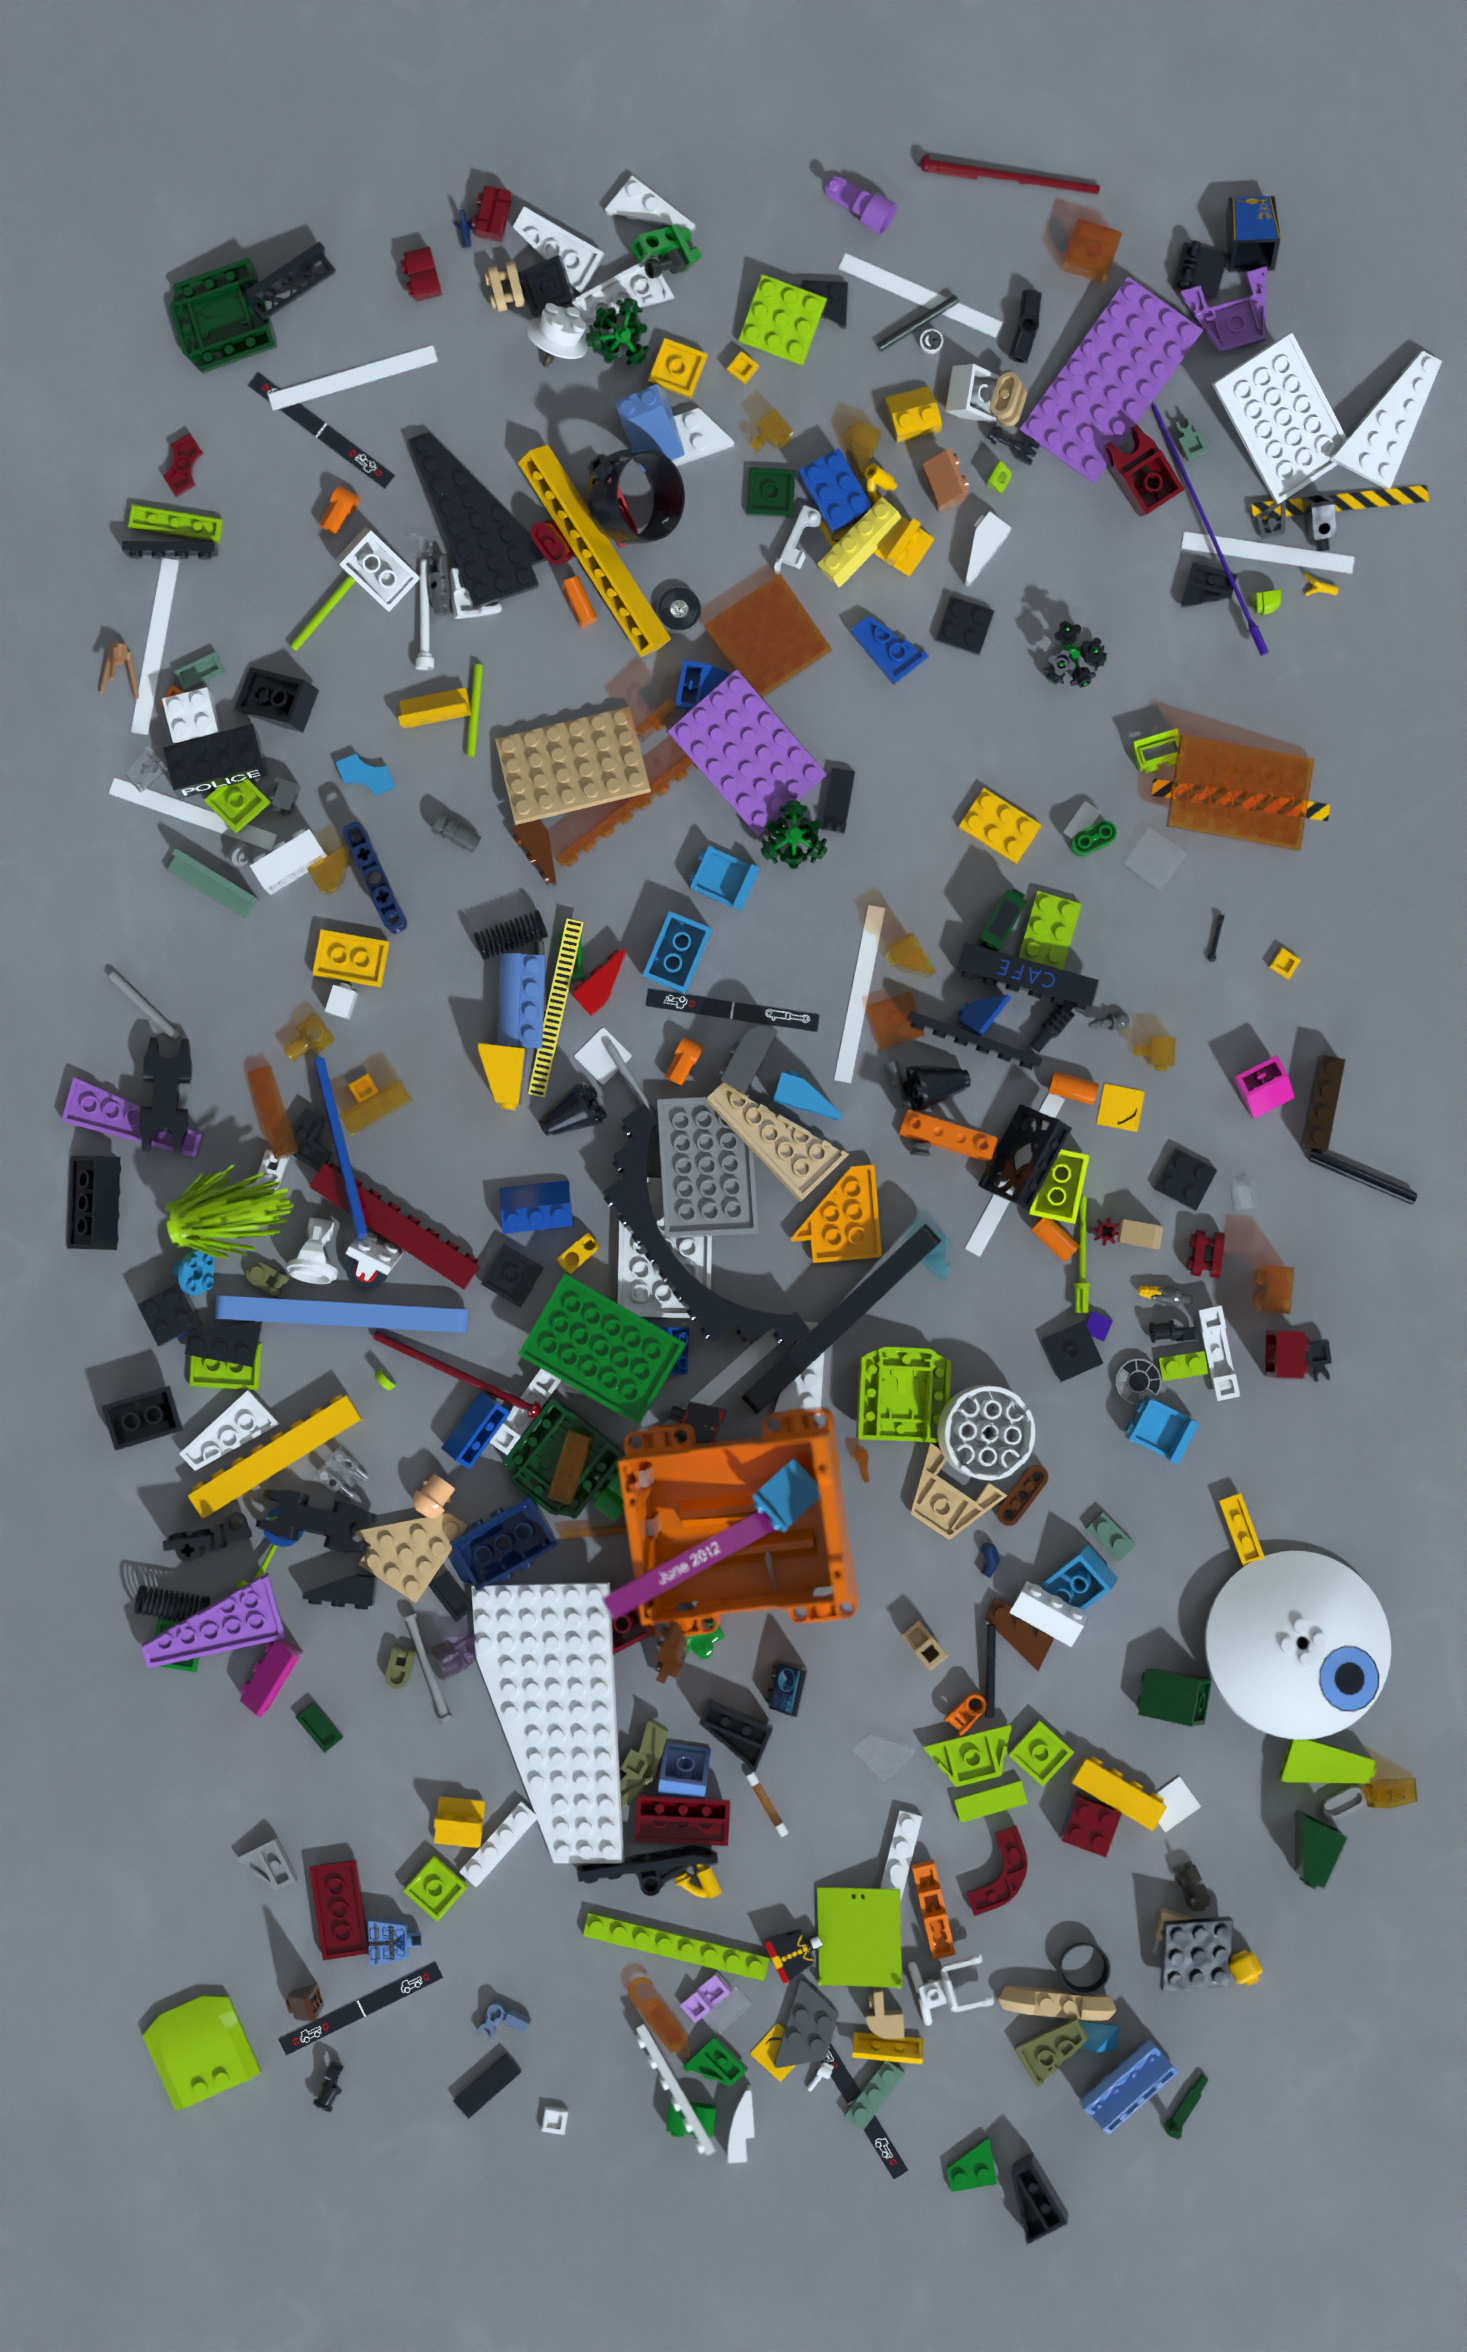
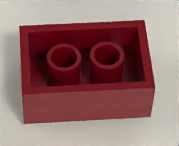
[1265,1330,1309,1379]

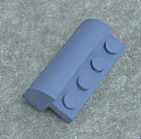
[496,953,546,1049]
[1079,2039,1179,2134]

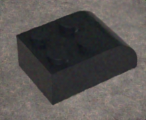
[102,1386,183,1451]

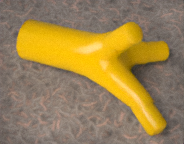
[1304,573,1339,596]

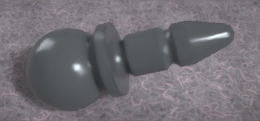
[1088,1012,1130,1030]

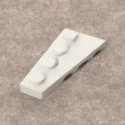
[774,1322,824,1416]

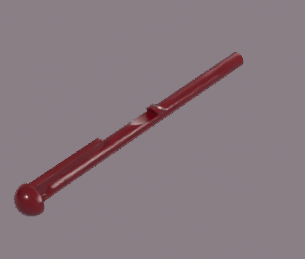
[919,154,1100,194]
[373,1331,541,1418]

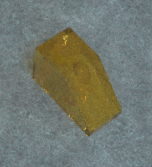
[845,421,882,479]
[307,845,351,895]
[1365,1778,1417,1809]

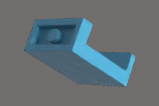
[688,845,760,912]
[1125,1395,1199,1465]

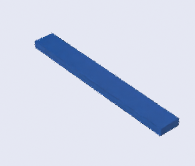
[314,1057,367,1240]

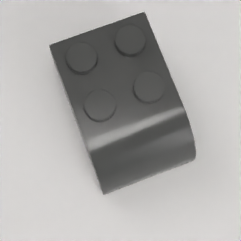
[718,1026,778,1095]

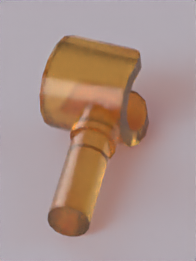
[855,1449,869,1482]

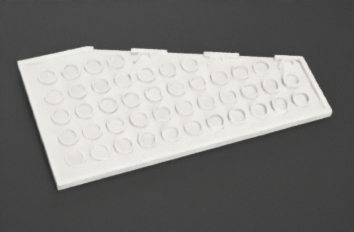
[472,1582,624,1863]

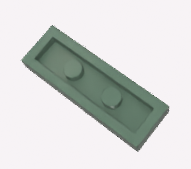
[844,2061,905,2130]

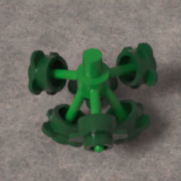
[585,298,649,366]
[761,800,827,869]

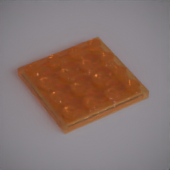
[704,574,832,698]

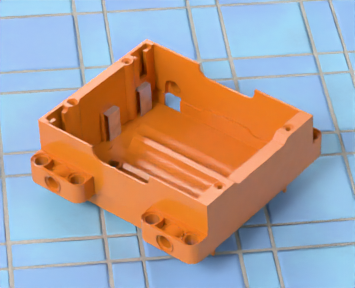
[618,1407,859,1638]

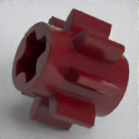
[1091,1217,1119,1246]

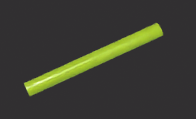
[289,575,355,651]
[466,664,483,757]

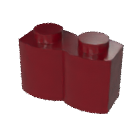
[401,246,442,302]

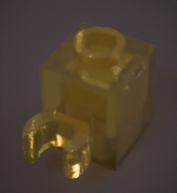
[751,408,793,452]
[1133,1037,1176,1071]

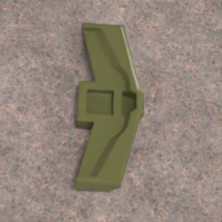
[620,1717,669,1811]

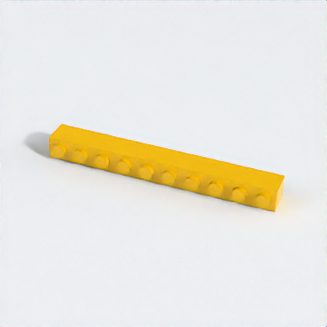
[518,445,671,657]

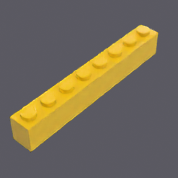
[188,1394,363,1519]

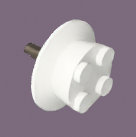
[526,303,588,368]

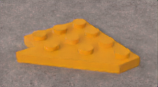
[791,1165,882,1263]

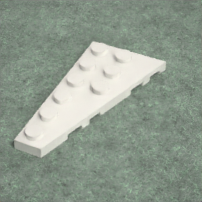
[1329,351,1442,489]

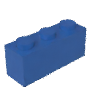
[441,1392,511,1469]

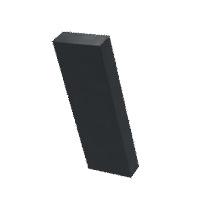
[453,2053,522,2119]

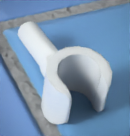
[807,2063,833,2091]

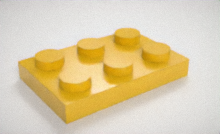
[958,788,1042,865]
[312,929,390,988]

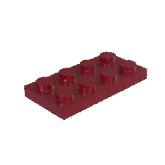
[309,1859,369,1961]

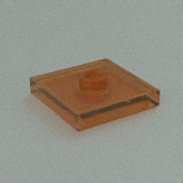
[636,698,677,743]
[867,992,925,1050]

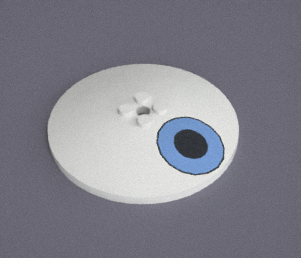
[1204,1551,1391,1740]

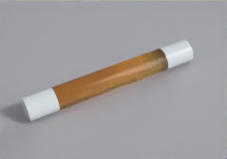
[746,1772,789,1837]

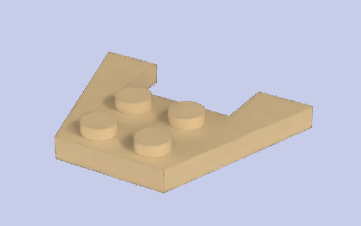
[910,1443,1007,1540]

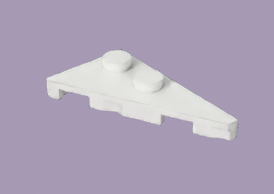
[605,175,695,231]

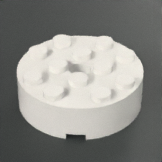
[937,1385,1035,1480]

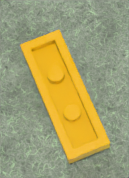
[1218,1492,1265,1567]
[852,2032,924,2064]

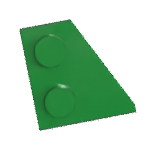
[947,2137,997,2192]

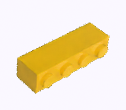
[1070,1756,1167,1831]

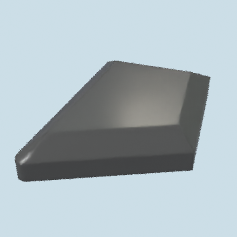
[1256,499,1286,540]

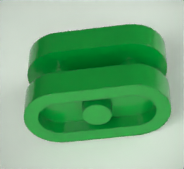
[1070,821,1117,857]

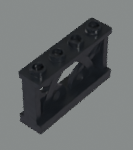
[978,1104,1072,1211]

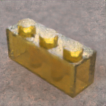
[339,1080,413,1136]

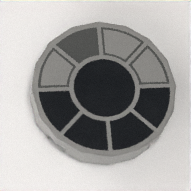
[1115,1358,1162,1404]

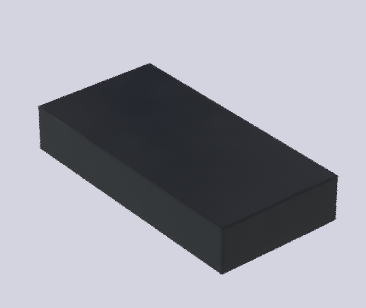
[428,1571,473,1622]

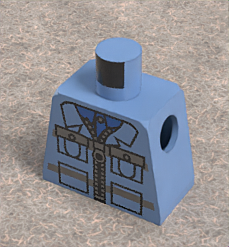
[368,1917,422,1966]

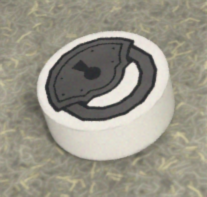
[920,329,943,354]

